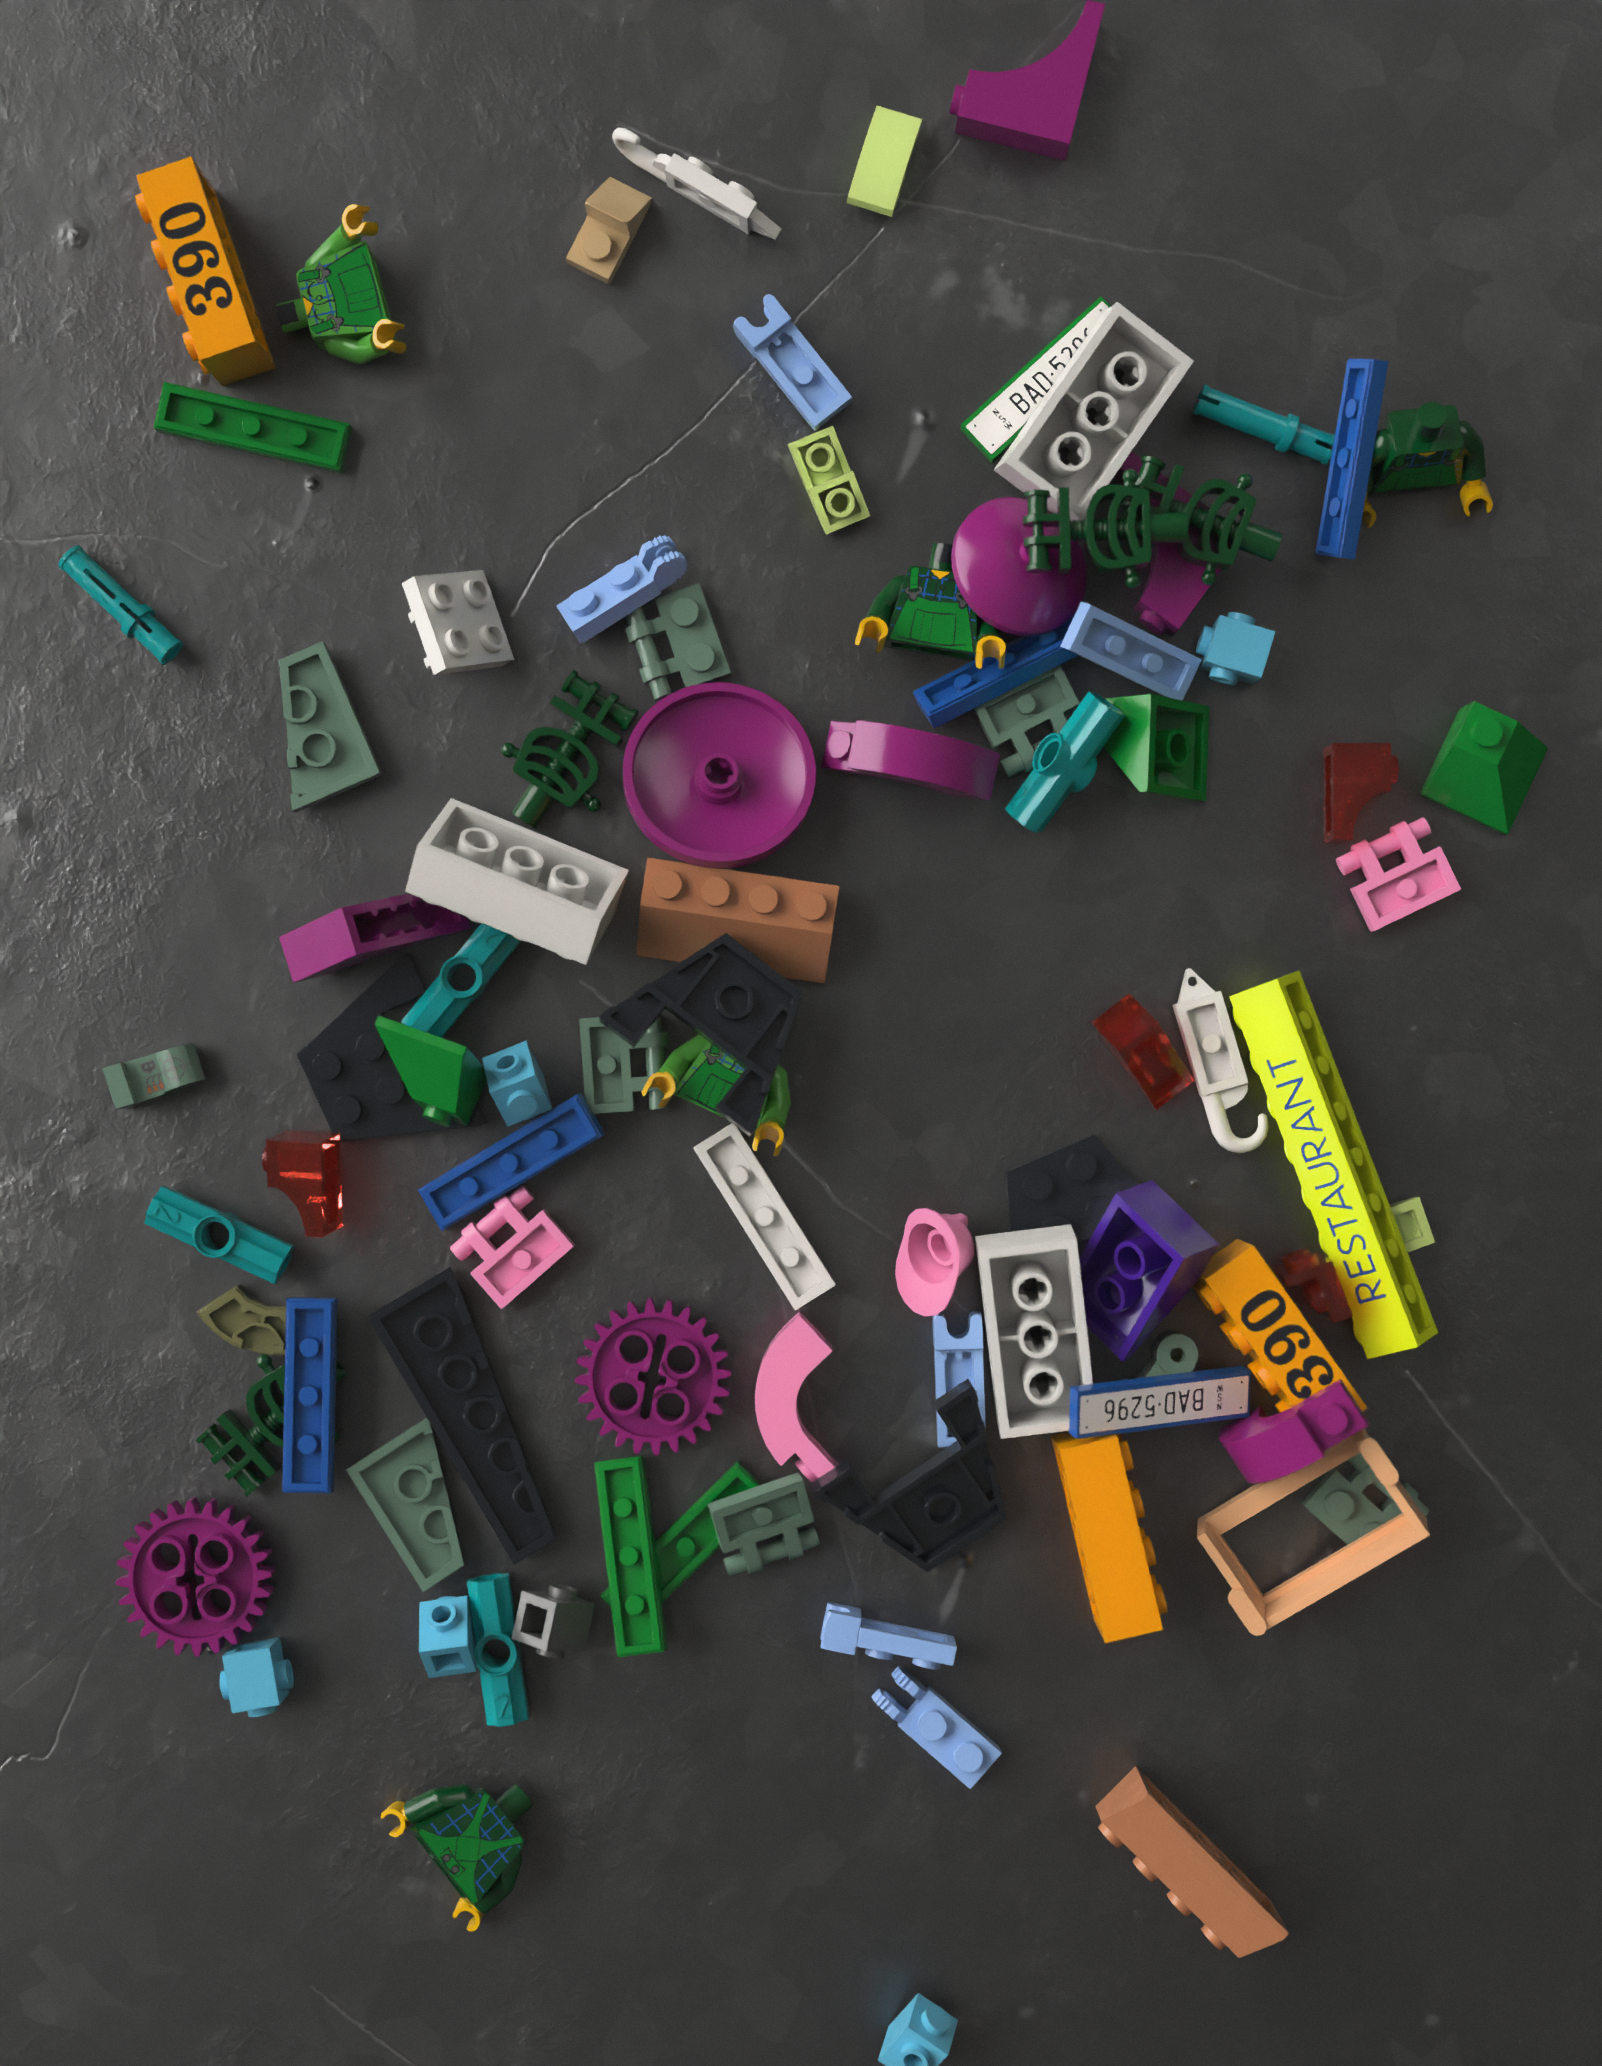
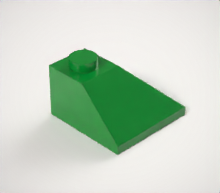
[1103,694,1210,802]
[1419,701,1548,835]
[375,1015,487,1127]

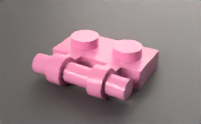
[1336,817,1461,932]
[450,1184,575,1310]

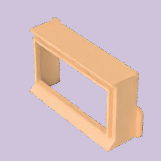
[1197,1428,1430,1636]

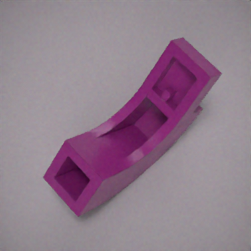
[821,720,1000,801]
[1218,1379,1368,1483]

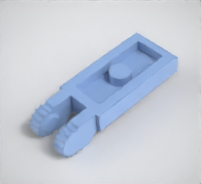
[556,535,689,643]
[872,1666,1002,1789]

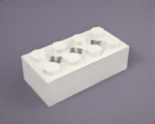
[994,302,1194,522]
[405,798,629,965]
[975,1224,1093,1439]

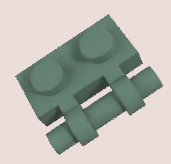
[625,583,732,701]
[973,665,1080,778]
[579,1014,668,1114]
[1301,1453,1429,1570]
[708,1472,820,1577]

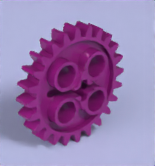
[575,1297,732,1456]
[115,1497,276,1657]

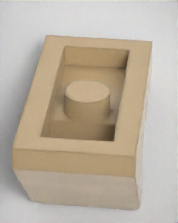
[566,177,653,285]

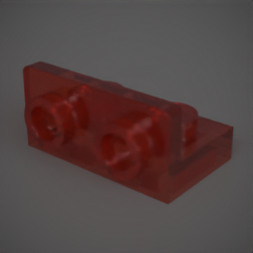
[1273,1248,1353,1323]

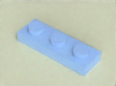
[1061,601,1202,700]

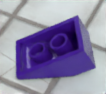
[1079,1180,1220,1362]

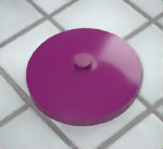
[623,682,816,869]

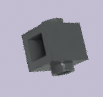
[512,1584,595,1659]

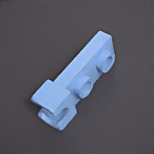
[733,294,852,431]
[932,1311,986,1447]
[820,1602,957,1670]

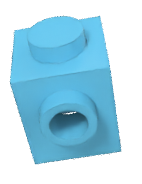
[1195,612,1276,685]
[482,1040,552,1127]
[419,1596,477,1678]
[220,1637,294,1717]
[878,1993,958,2066]

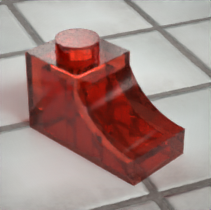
[1323,743,1399,844]
[1091,993,1195,1110]
[262,1130,343,1238]

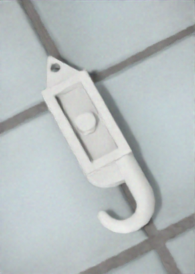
[612,128,782,240]

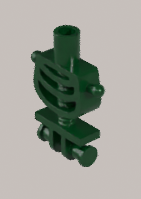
[1121,456,1283,585]
[1023,469,1188,589]
[501,670,639,829]
[196,1354,347,1497]

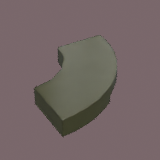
[196,1285,286,1355]

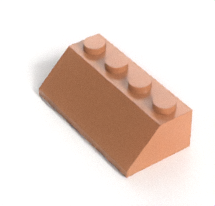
[636,857,839,984]
[1095,1766,1289,1958]

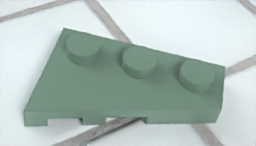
[279,641,383,813]
[346,1417,464,1592]

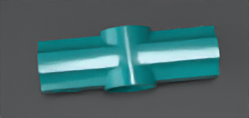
[1005,691,1125,833]
[401,923,522,1038]
[144,1185,295,1284]
[467,1572,530,1727]

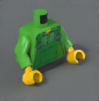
[276,204,406,364]
[642,1034,791,1156]

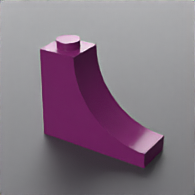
[949,0,1105,161]
[1113,452,1231,636]
[279,893,471,983]

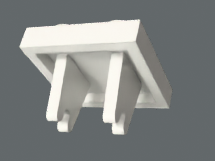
[402,570,514,675]

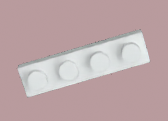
[693,1123,836,1310]

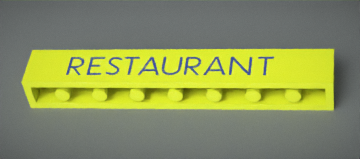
[1229,970,1438,1359]

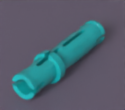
[1192,384,1335,465]
[58,545,183,665]

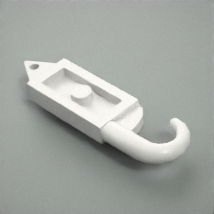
[1173,968,1269,1153]

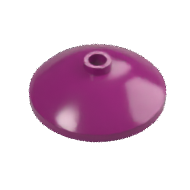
[951,497,1087,636]

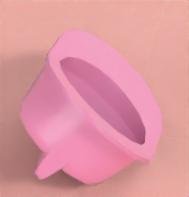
[895,1208,975,1316]

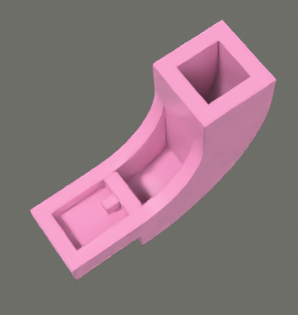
[755,1311,839,1482]

